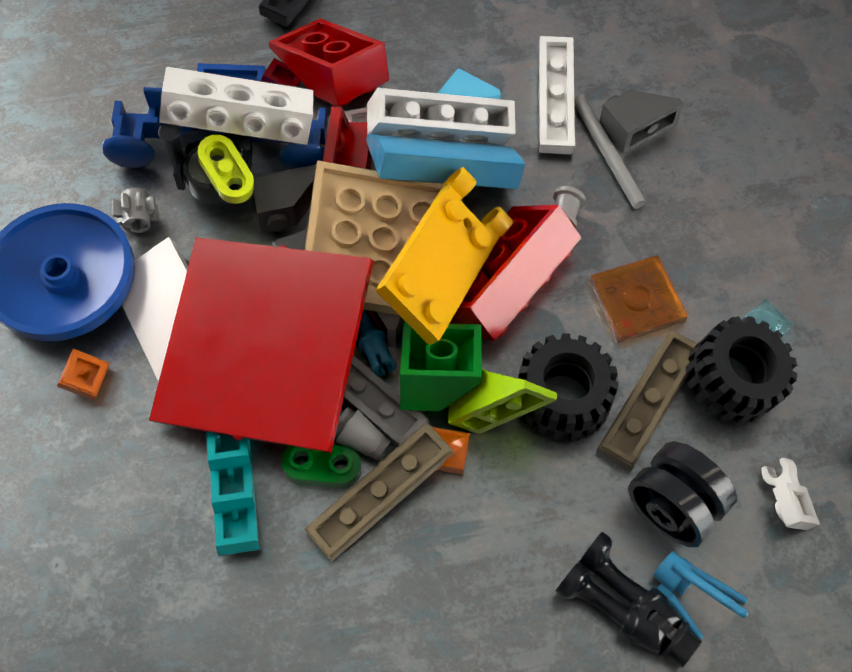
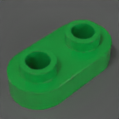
[281,445,361,489]

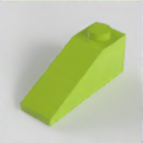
[448,369,557,434]

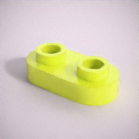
[198,135,254,204]

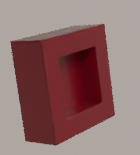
[260,58,301,88]

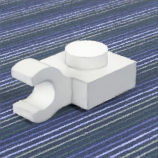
[762,458,820,530]

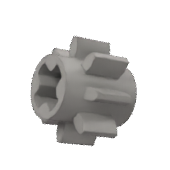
[112,188,159,233]

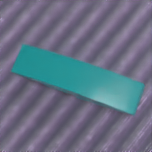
[206,432,260,556]

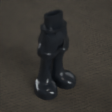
[555,532,702,668]

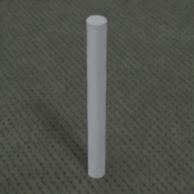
[574,95,646,209]

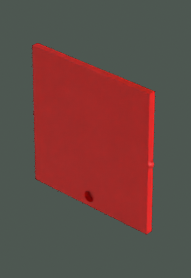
[149,237,374,453]

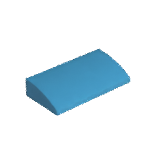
[366,134,526,189]

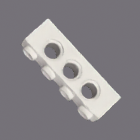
[159,67,313,145]
[367,88,516,145]

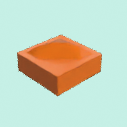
[57,349,110,401]
[432,427,470,475]

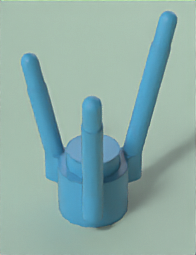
[653,551,748,640]

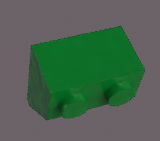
[400,323,482,411]

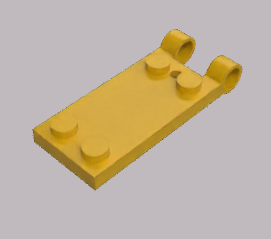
[375,167,513,345]

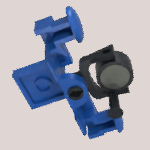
[102,63,328,204]

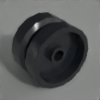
[628,441,737,547]

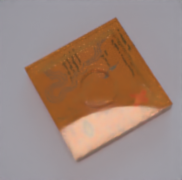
[589,255,688,343]

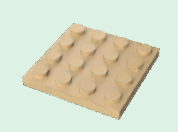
[305,160,444,315]

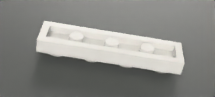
[539,36,575,154]

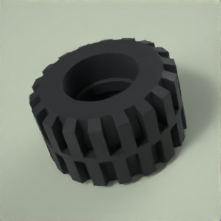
[686,316,798,424]
[518,333,618,442]

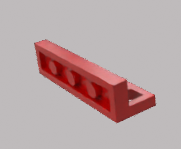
[323,107,372,170]

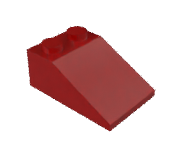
[269,18,389,106]

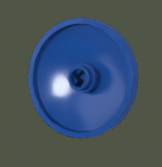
[0,203,135,341]

